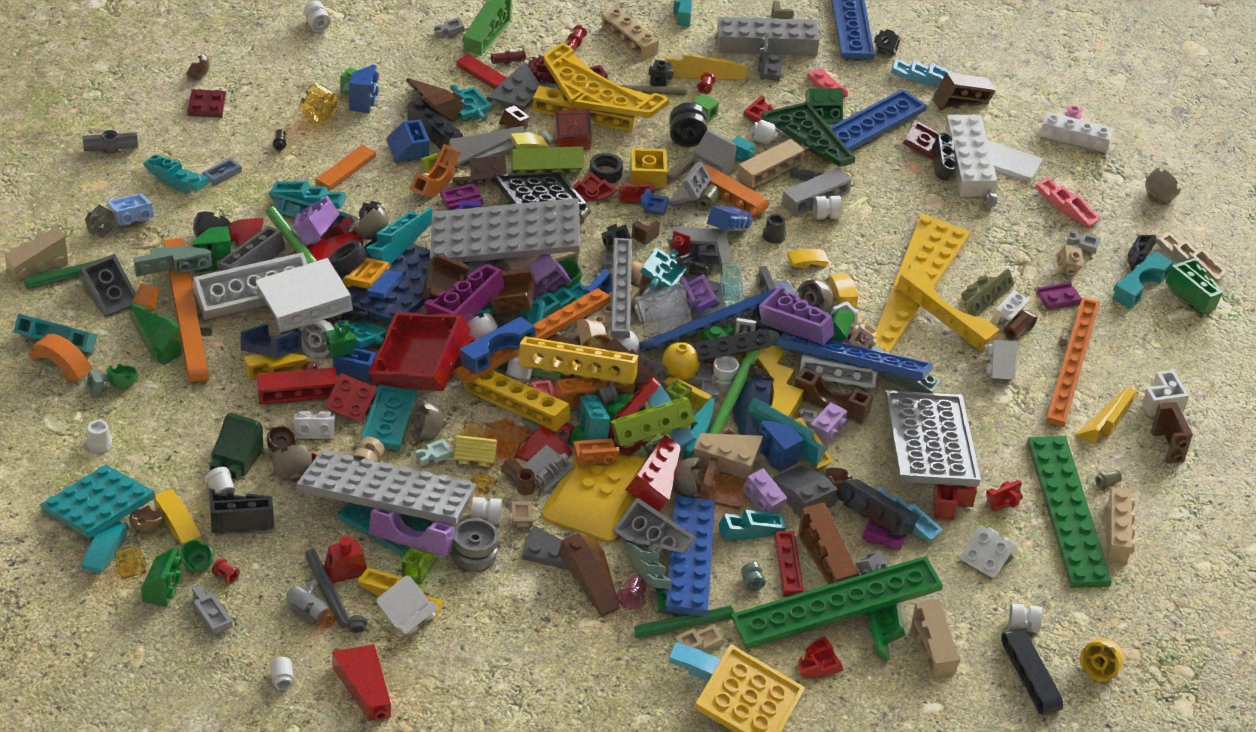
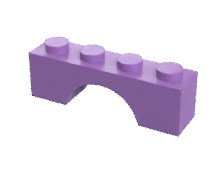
[369,508,455,557]

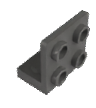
[758,32,783,81]

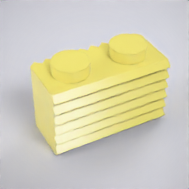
[454,435,498,467]

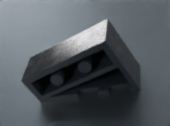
[209,489,274,533]

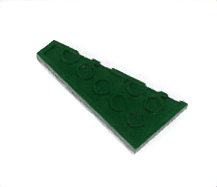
[761,102,856,167]

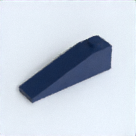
[732,378,772,436]

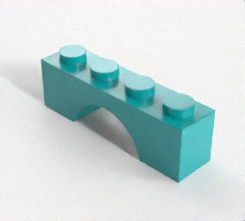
[1113,252,1173,309]
[13,314,98,353]

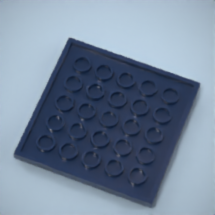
[335,237,467,324]

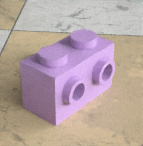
[810,402,848,447]
[742,468,787,513]

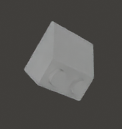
[693,129,737,176]

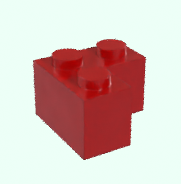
[933,484,977,520]

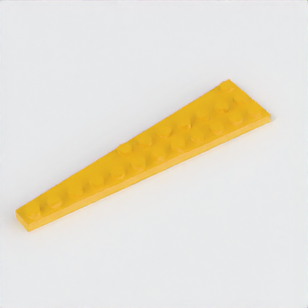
[875,213,970,354]

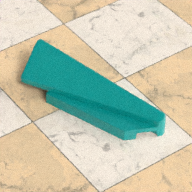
[269,191,358,232]
[366,208,432,264]
[748,397,827,467]

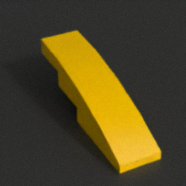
[357,568,444,620]

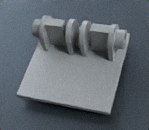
[522,445,574,493]

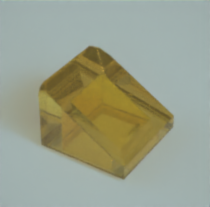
[470,472,498,494]

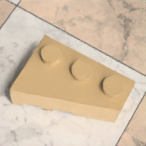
[5,223,68,282]
[693,433,763,479]
[910,599,960,678]

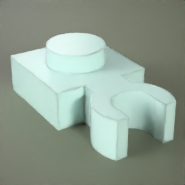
[415,439,453,465]

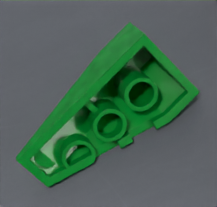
[129,302,182,365]

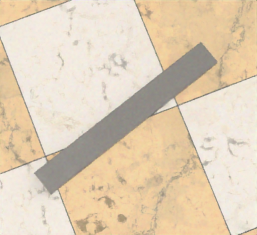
[611,238,632,338]

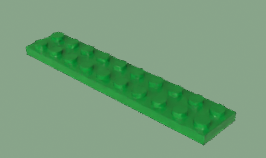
[1027,436,1112,588]
[731,556,943,649]

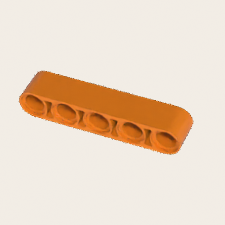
[703,164,769,218]

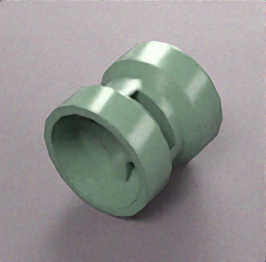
[741,562,766,591]

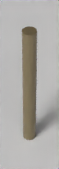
[619,85,687,94]

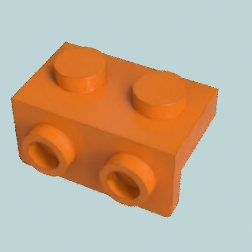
[573,438,620,466]

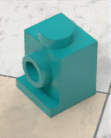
[732,136,756,162]

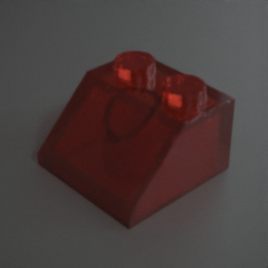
[553,109,592,150]

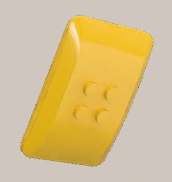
[542,453,645,543]

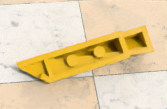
[665,52,748,80]
[1076,387,1139,445]

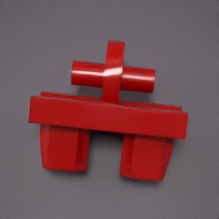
[986,480,1023,512]

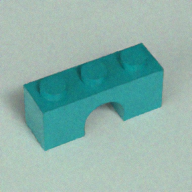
[577,395,610,440]

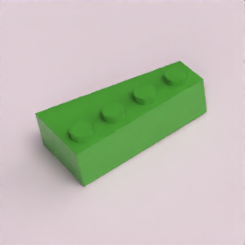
[462,0,512,56]

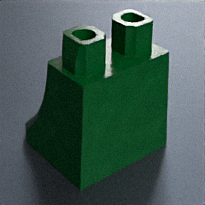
[210,413,264,480]

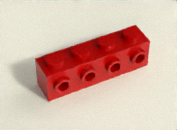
[257,367,337,404]

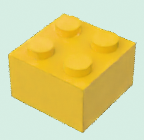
[630,148,668,188]

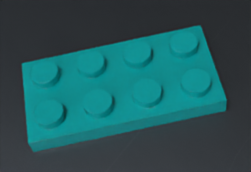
[361,385,417,451]

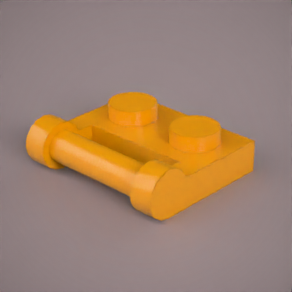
[342,258,390,289]

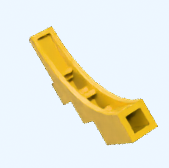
[729,345,804,419]

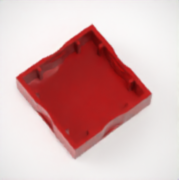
[368,312,470,391]

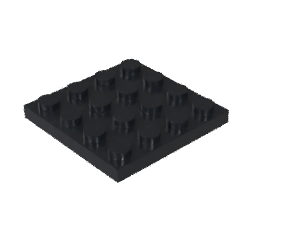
[493,172,586,210]

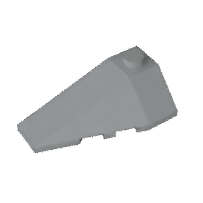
[613,498,696,554]

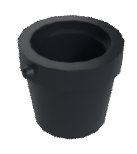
[762,214,786,244]

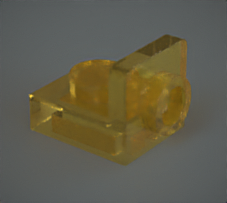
[460,422,484,438]

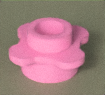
[1065,105,1083,119]

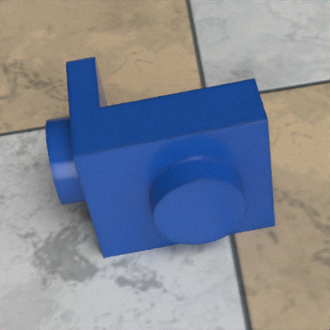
[640,189,670,216]

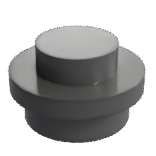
[346,615,368,633]

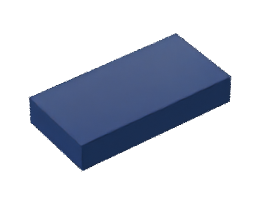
[367,270,403,299]

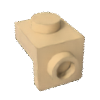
[511,501,534,530]

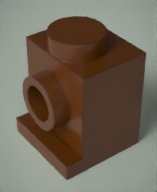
[499,106,530,131]

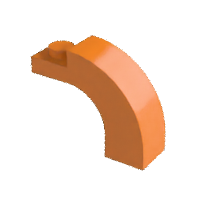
[409,144,461,197]
[28,334,93,381]

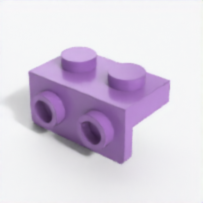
[681,274,719,313]

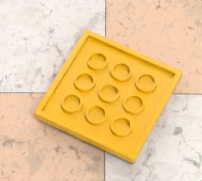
[693,644,805,732]

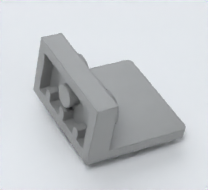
[669,161,711,206]

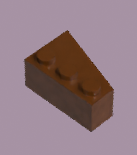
[932,72,996,111]

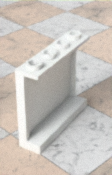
[255,258,353,333]

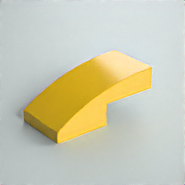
[787,249,829,269]

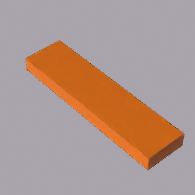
[316,145,376,191]

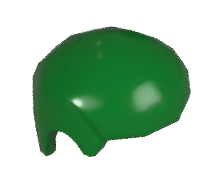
[559,259,582,288]
[106,364,138,388]
[180,539,214,573]

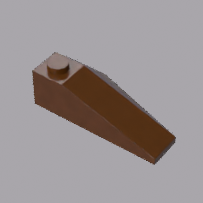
[406,78,466,121]
[558,532,620,617]

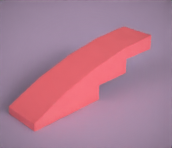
[1035,176,1101,227]

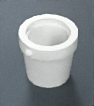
[86,420,113,453]
[204,467,235,494]

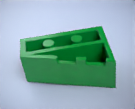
[1165,258,1223,314]

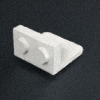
[961,525,1018,578]
[376,576,438,635]

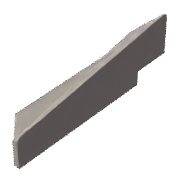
[449,126,524,166]

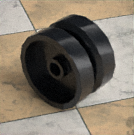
[669,102,708,148]

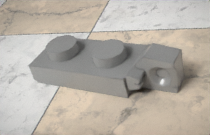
[192,585,233,635]

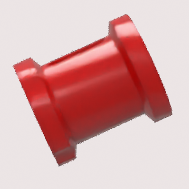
[697,72,716,94]
[212,558,240,585]

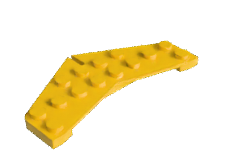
[544,42,669,118]

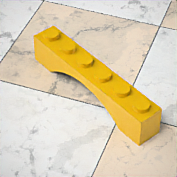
[896,264,1000,352]

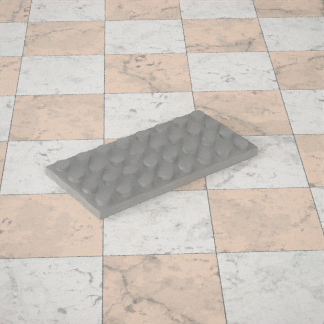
[430,198,580,262]
[885,390,981,487]
[296,450,477,525]

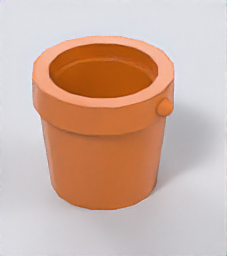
[132,283,159,311]

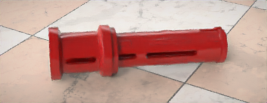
[566,25,587,50]

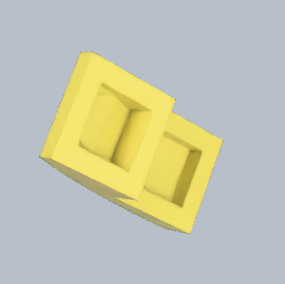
[511,133,549,149]

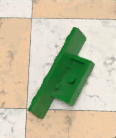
[867,603,905,661]

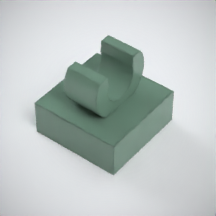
[86,369,109,397]

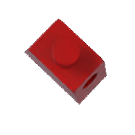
[324,536,367,584]

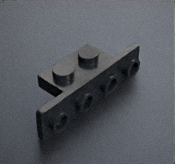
[693,329,772,361]

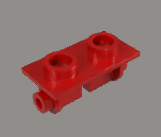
[617,184,655,203]
[671,230,691,265]

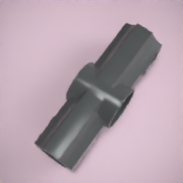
[83,130,138,154]

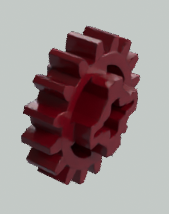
[527,55,555,83]

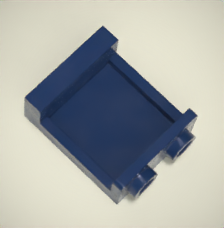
[240,324,302,358]

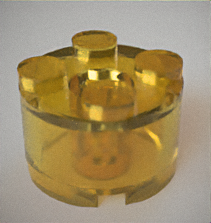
[299,83,339,125]

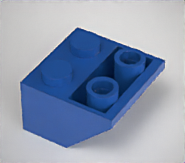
[349,64,379,113]
[386,119,430,162]
[333,348,377,382]
[758,421,804,473]

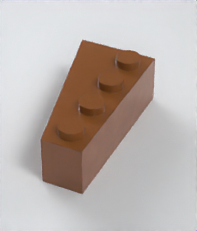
[798,502,859,585]

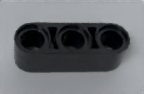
[932,132,957,181]

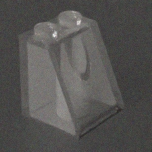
[635,284,692,334]

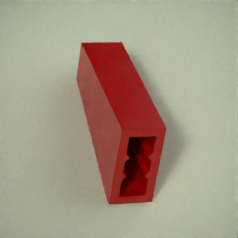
[294,230,364,268]
[332,644,391,721]

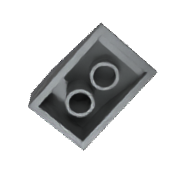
[78,253,136,317]
[772,465,838,518]

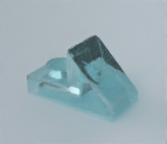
[720,262,744,301]

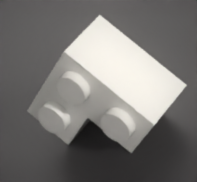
[984,340,1017,380]
[1142,370,1189,417]

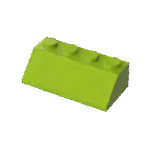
[509,147,584,173]

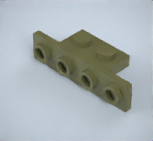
[961,269,1014,316]

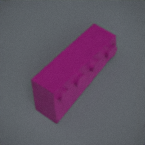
[424,264,505,323]

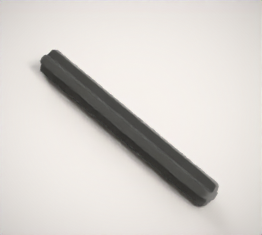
[305,549,350,628]

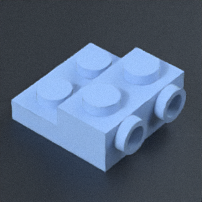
[107,193,154,226]

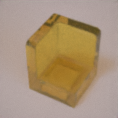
[115,544,146,579]

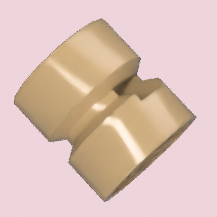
[352,437,385,463]

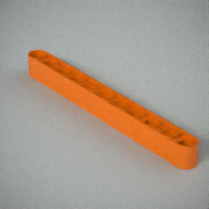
[164,238,209,383]

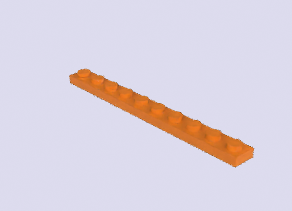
[453,288,611,385]
[1046,297,1100,427]

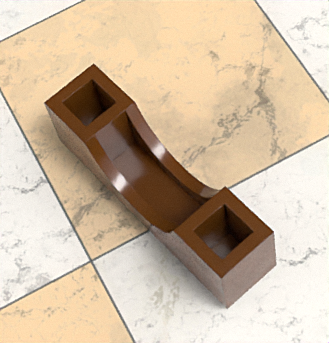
[794,367,873,424]

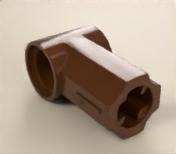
[1003,309,1037,341]
[500,458,535,495]

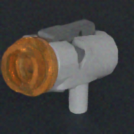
[286,580,336,628]

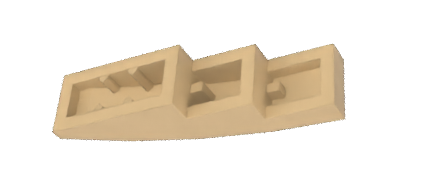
[1156,231,1227,282]

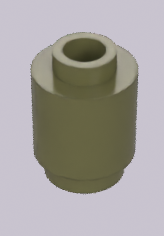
[696,185,719,210]

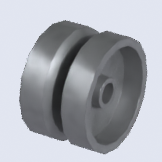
[451,518,498,571]

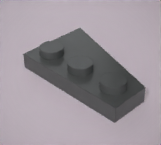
[522,525,569,570]

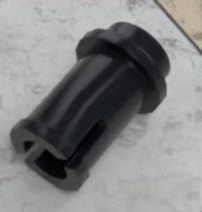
[272,129,287,151]

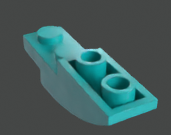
[143,154,209,194]

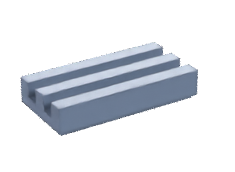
[202,158,242,186]

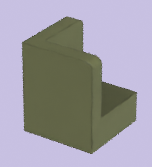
[771,1,794,19]

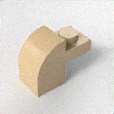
[567,319,606,344]

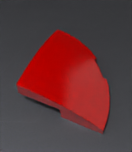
[573,172,617,201]
[229,218,264,247]
[517,425,573,462]
[798,636,844,677]

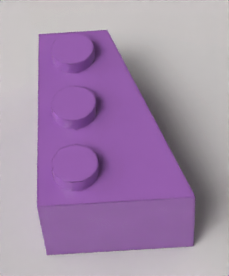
[293,196,339,246]
[524,254,572,300]

